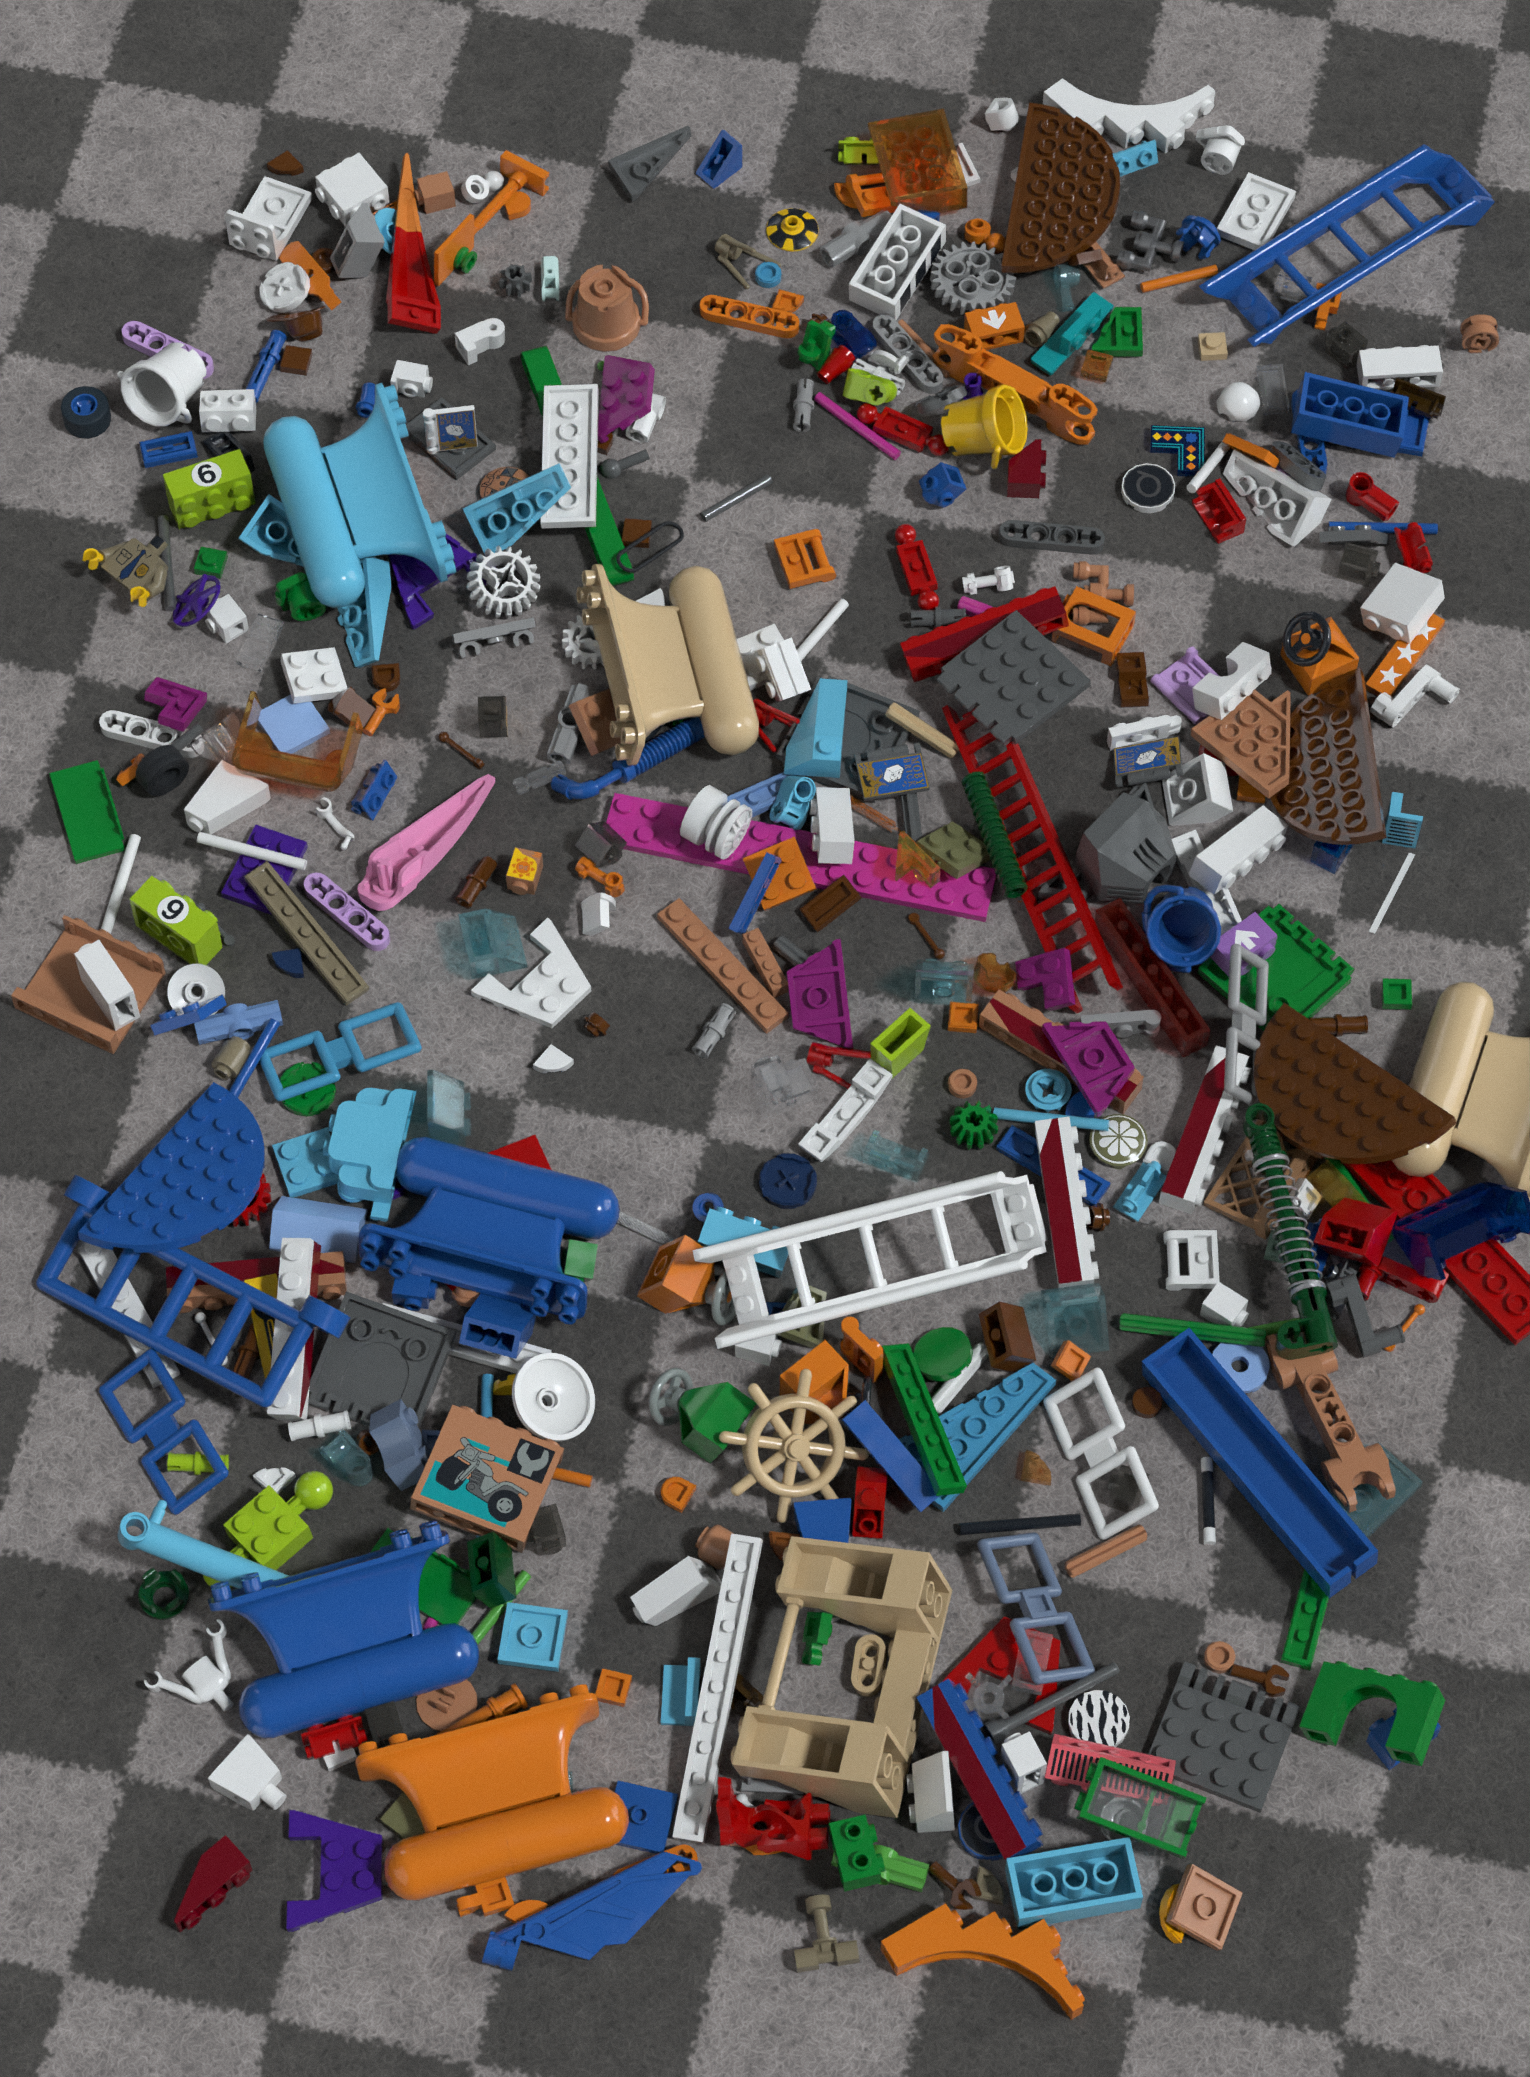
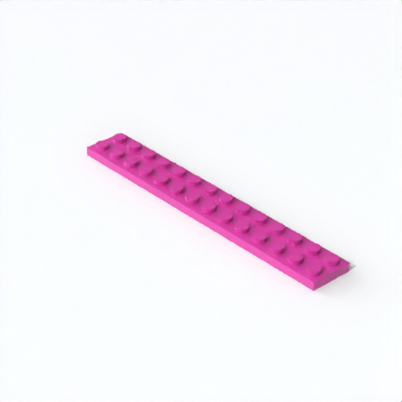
[601,793,997,922]

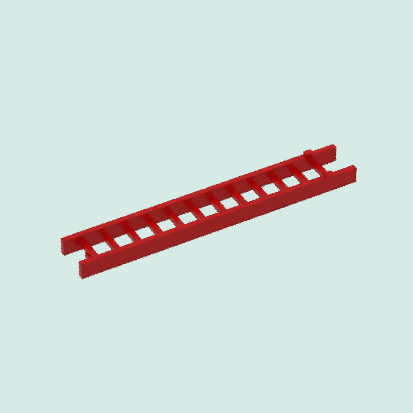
[942,705,1123,1014]

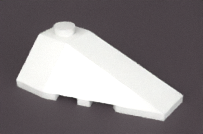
[1223,449,1332,546]

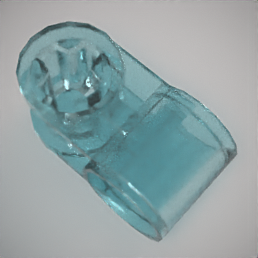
[319,1429,373,1487]

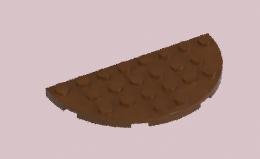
[1001,103,1120,273]
[1270,667,1387,845]
[1254,1003,1456,1164]

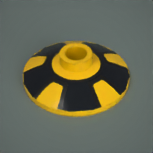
[766,208,819,252]

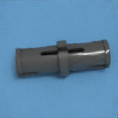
[911,607,966,627]

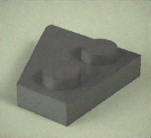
[1320,525,1389,545]

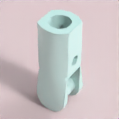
[541,256,559,301]

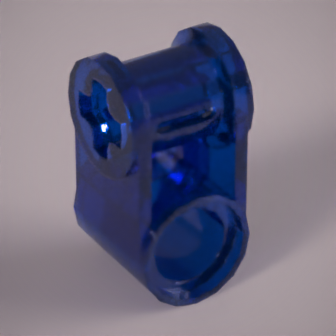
[831,310,877,362]

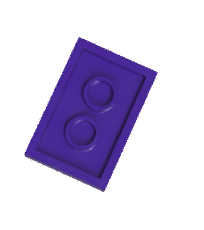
[221,825,308,915]

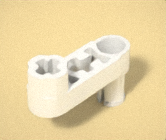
[1370,664,1460,728]

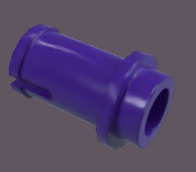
[963,373,983,400]

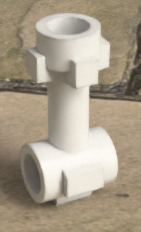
[962,566,1015,595]

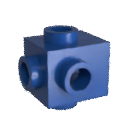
[919,462,967,508]

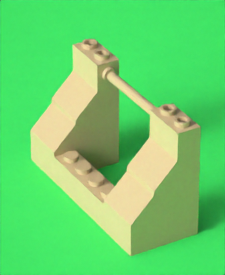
[731,1536,952,1818]

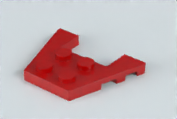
[942,1616,1061,1735]

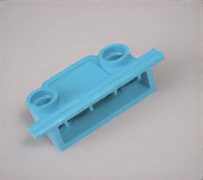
[323,1088,416,1222]

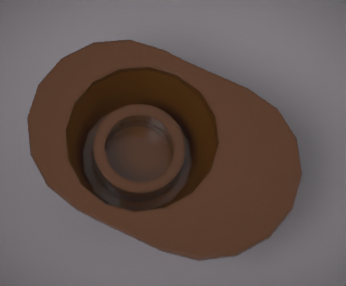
[266,306,325,341]

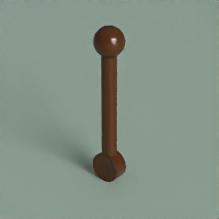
[438,732,484,770]
[908,913,945,960]

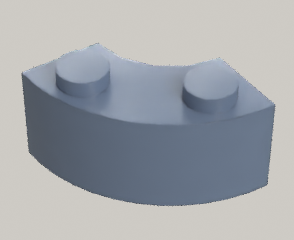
[369,1399,431,1491]

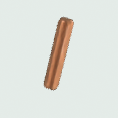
[1065,1525,1148,1578]

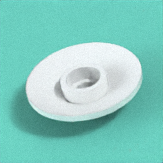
[167,964,225,1015]

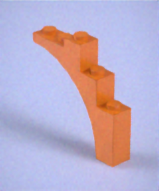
[880,1903,1085,2020]

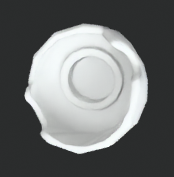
[1216,382,1260,422]

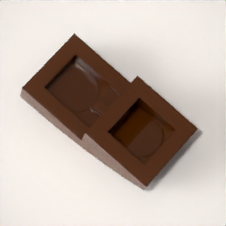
[1116,652,1149,707]

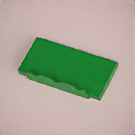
[49,760,125,864]
[371,1528,476,1625]

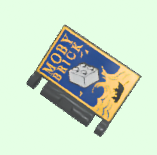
[1114,736,1183,788]
[853,742,930,801]

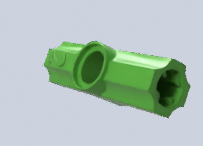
[831,1845,929,1892]

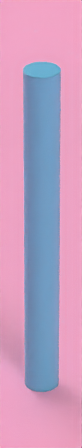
[993,1108,1109,1131]

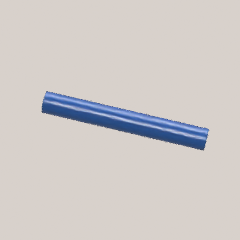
[229,1018,280,1098]

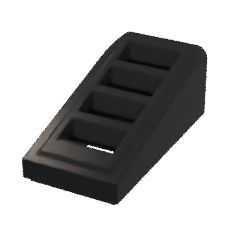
[203,432,255,473]

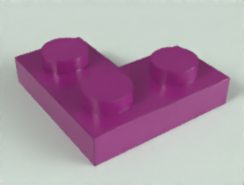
[145,677,207,732]
[1015,948,1075,1011]

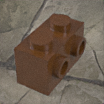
[978,1302,1036,1372]

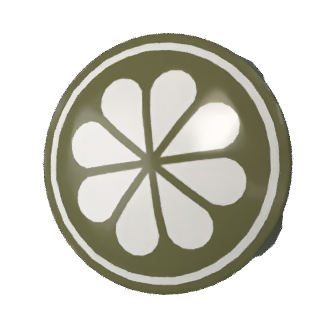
[1089,1114,1148,1169]

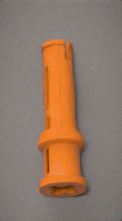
[436,1683,528,1735]

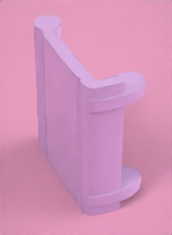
[1150,647,1219,725]

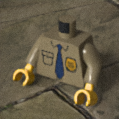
[82,535,168,607]

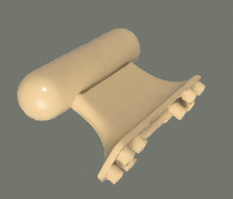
[576,564,759,765]
[1392,982,1530,1215]

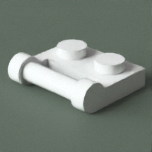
[1163,1230,1220,1291]

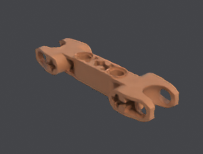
[1265,1332,1396,1513]

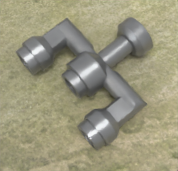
[1116,211,1184,272]

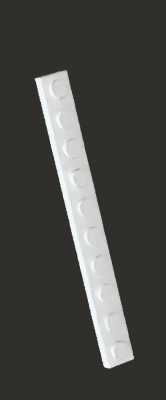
[672,1533,763,1844]

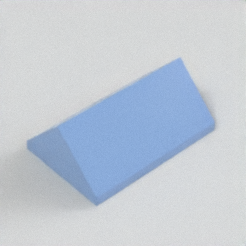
[269,1196,368,1263]

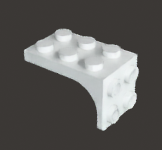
[225,176,312,261]

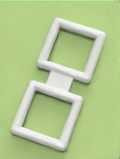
[1043,1368,1159,1540]

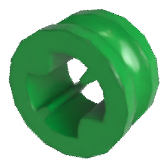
[453,247,477,274]

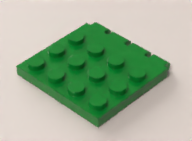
[1197,904,1355,1031]

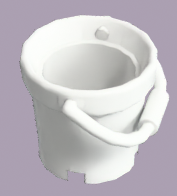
[117,343,206,427]

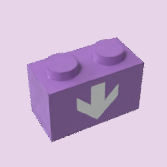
[1210,912,1277,977]

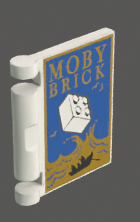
[423,405,478,454]

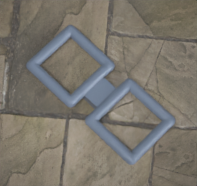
[977,1532,1095,1685]

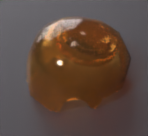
[973,953,1016,994]

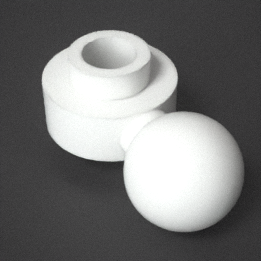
[461,171,504,203]

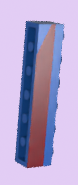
[917,1678,1043,1860]

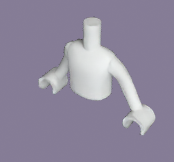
[144,1619,234,1712]

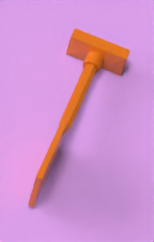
[434,150,549,287]

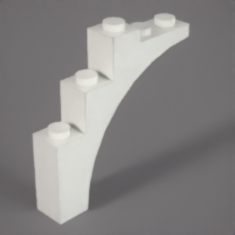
[1043,78,1215,153]

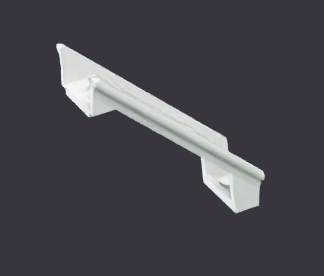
[693,1171,1048,1349]

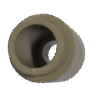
[211,1036,251,1080]

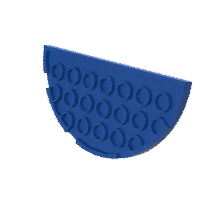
[78,1082,265,1253]

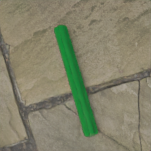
[1119,1313,1267,1347]

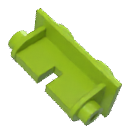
[838,137,891,165]

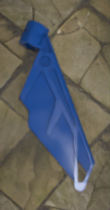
[482,1851,702,1971]

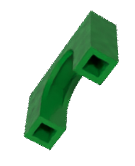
[1299,1661,1445,1766]

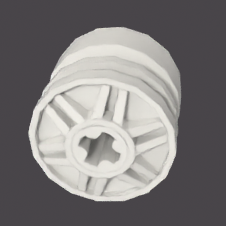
[680,785,752,860]

